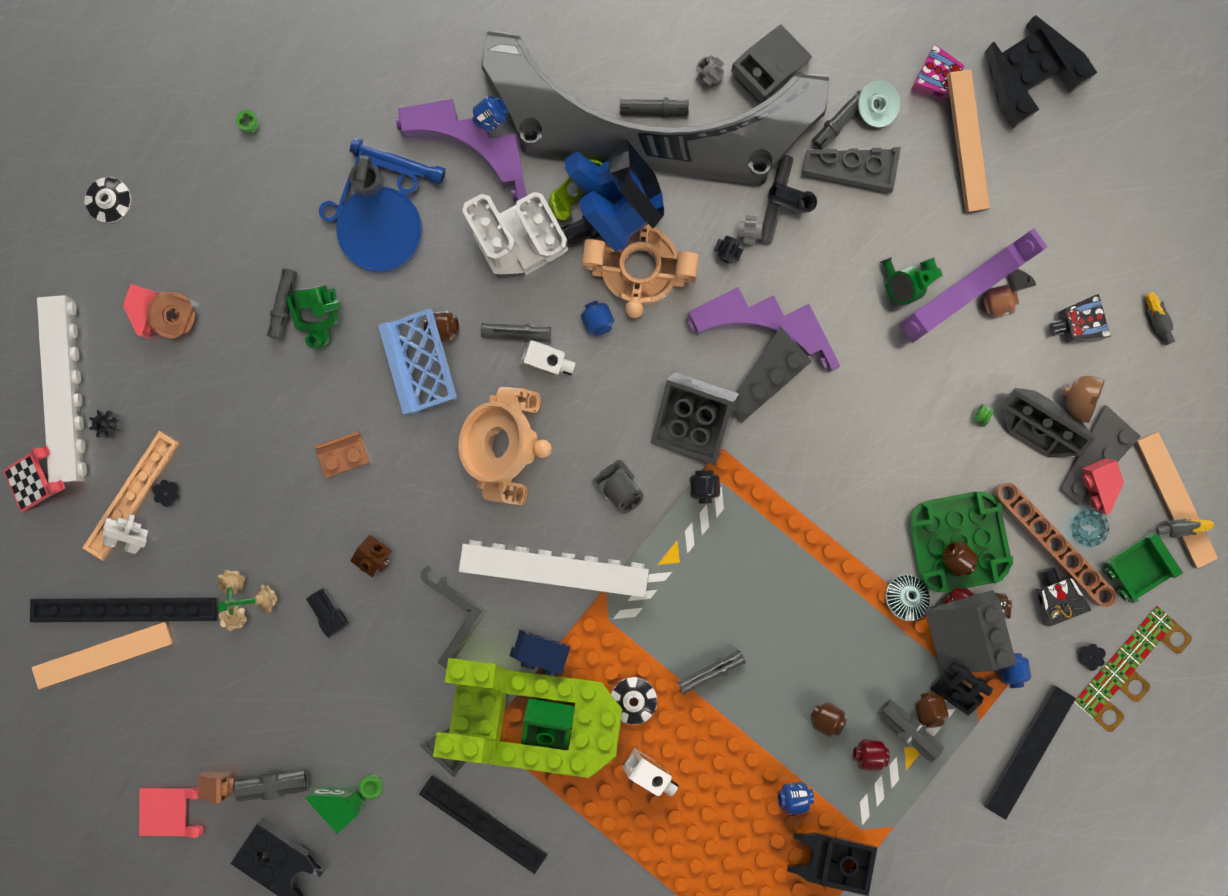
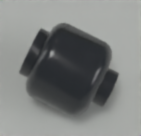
[689,470,720,504]

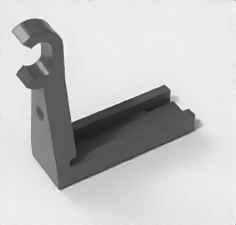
[421,566,486,668]

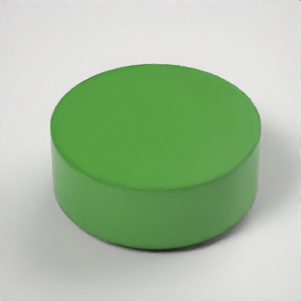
[359,775,384,800]

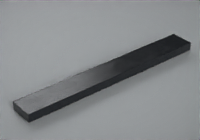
[30,597,219,622]

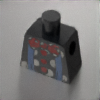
[1050,294,1111,343]

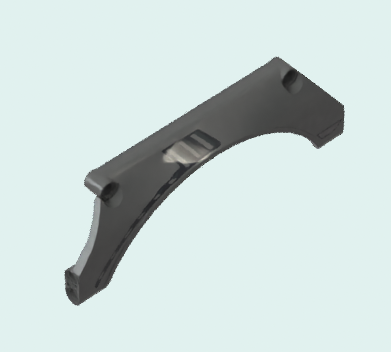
[482,31,829,185]

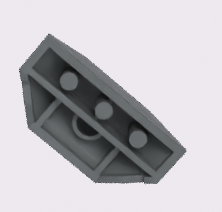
[1001,388,1095,457]

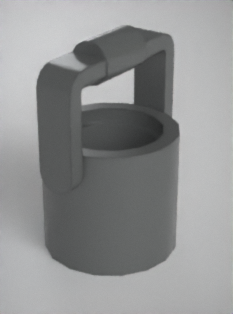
[349,155,384,197]
[592,460,644,513]

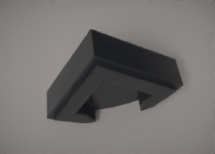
[1008,269,1036,291]

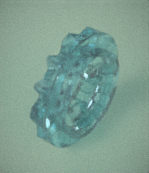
[1071,509,1109,547]

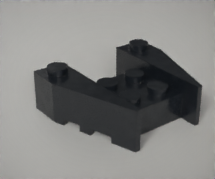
[985,15,1098,129]

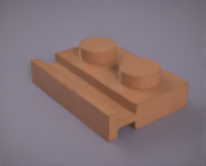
[314,431,370,478]

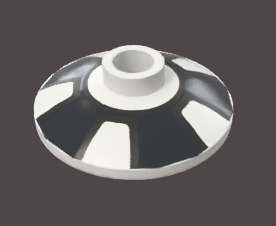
[85,177,131,223]
[611,677,657,725]

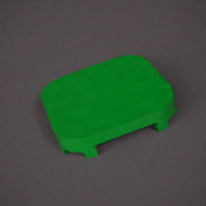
[909,492,1013,592]

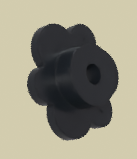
[152,480,178,507]
[1079,644,1106,671]

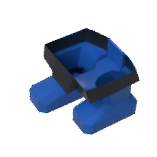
[565,140,664,252]

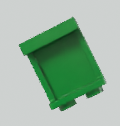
[1103,533,1183,603]

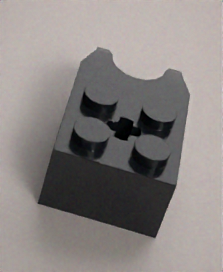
[230,818,325,896]
[787,832,877,896]

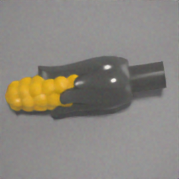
[1145,292,1175,345]
[1156,519,1214,538]

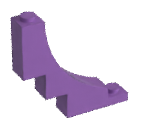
[395,99,527,202]
[899,228,1048,343]
[686,287,840,372]

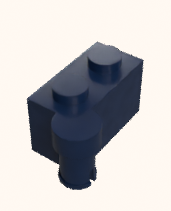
[509,629,571,677]

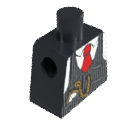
[1036,567,1092,627]

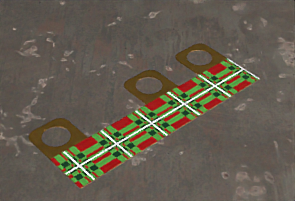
[1074,606,1192,732]

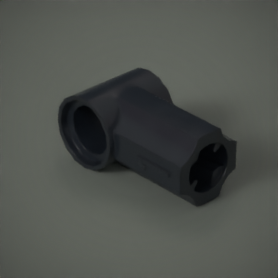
[767,182,817,214]
[561,215,600,247]
[306,588,349,638]

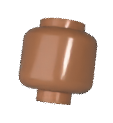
[983,285,1019,318]

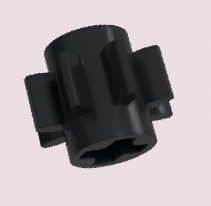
[714,236,744,264]
[89,410,120,438]

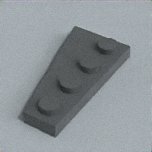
[734,326,812,423]
[1060,405,1141,505]

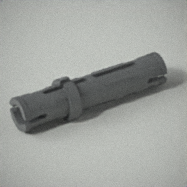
[811,90,861,149]
[620,97,689,116]
[266,268,297,339]
[481,322,551,342]
[677,650,746,695]

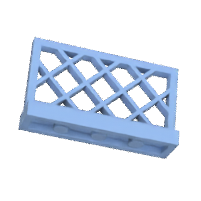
[378,308,457,415]

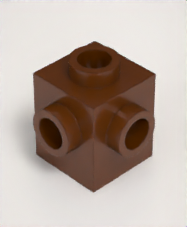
[350,535,392,578]

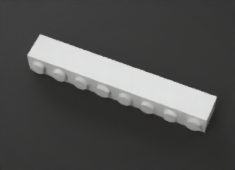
[37,295,87,483]
[459,540,649,597]

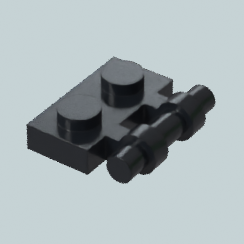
[930,661,993,716]

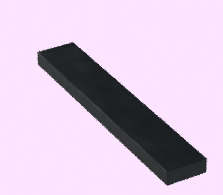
[984,685,1076,820]
[419,774,548,874]

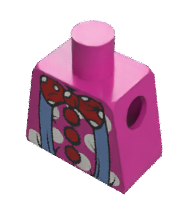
[911,45,965,100]

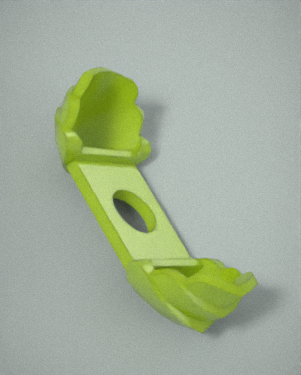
[548,159,602,220]

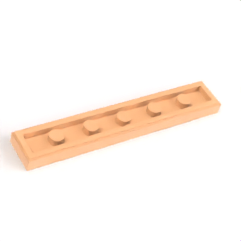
[947,70,990,212]
[82,431,180,561]
[1136,432,1218,568]
[31,622,174,690]

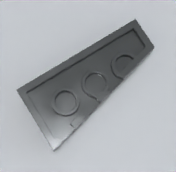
[802,147,901,193]

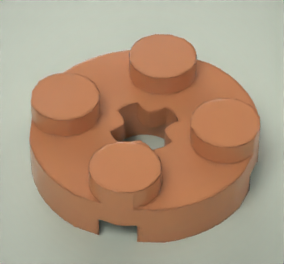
[146,291,195,339]

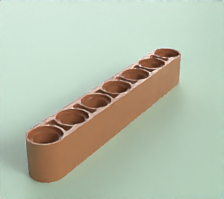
[992,483,1117,607]

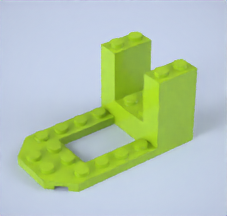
[433,658,623,778]

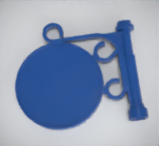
[319,138,446,272]

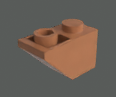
[198,772,236,803]

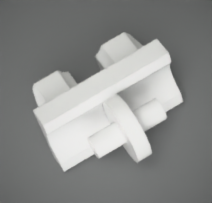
[102,514,148,554]

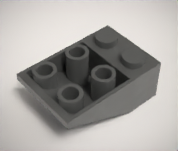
[731,24,812,103]

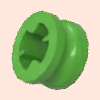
[236,110,259,133]
[973,404,994,427]

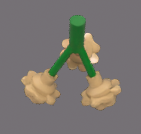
[216,570,277,631]

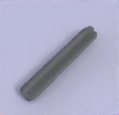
[759,155,794,244]

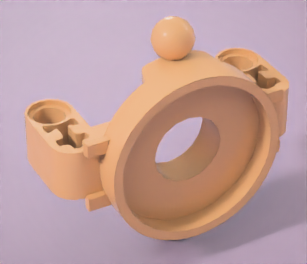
[582,224,699,318]
[458,387,552,505]

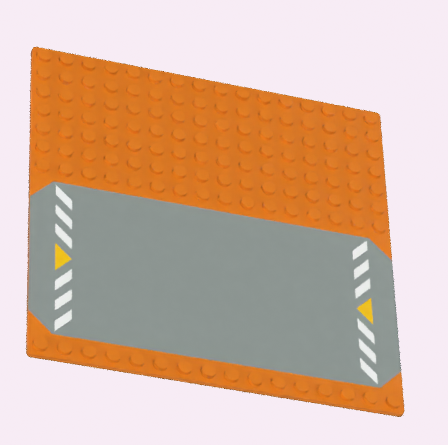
[501,449,1008,896]

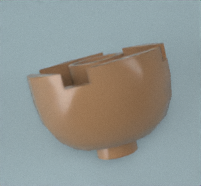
[1062,376,1105,423]

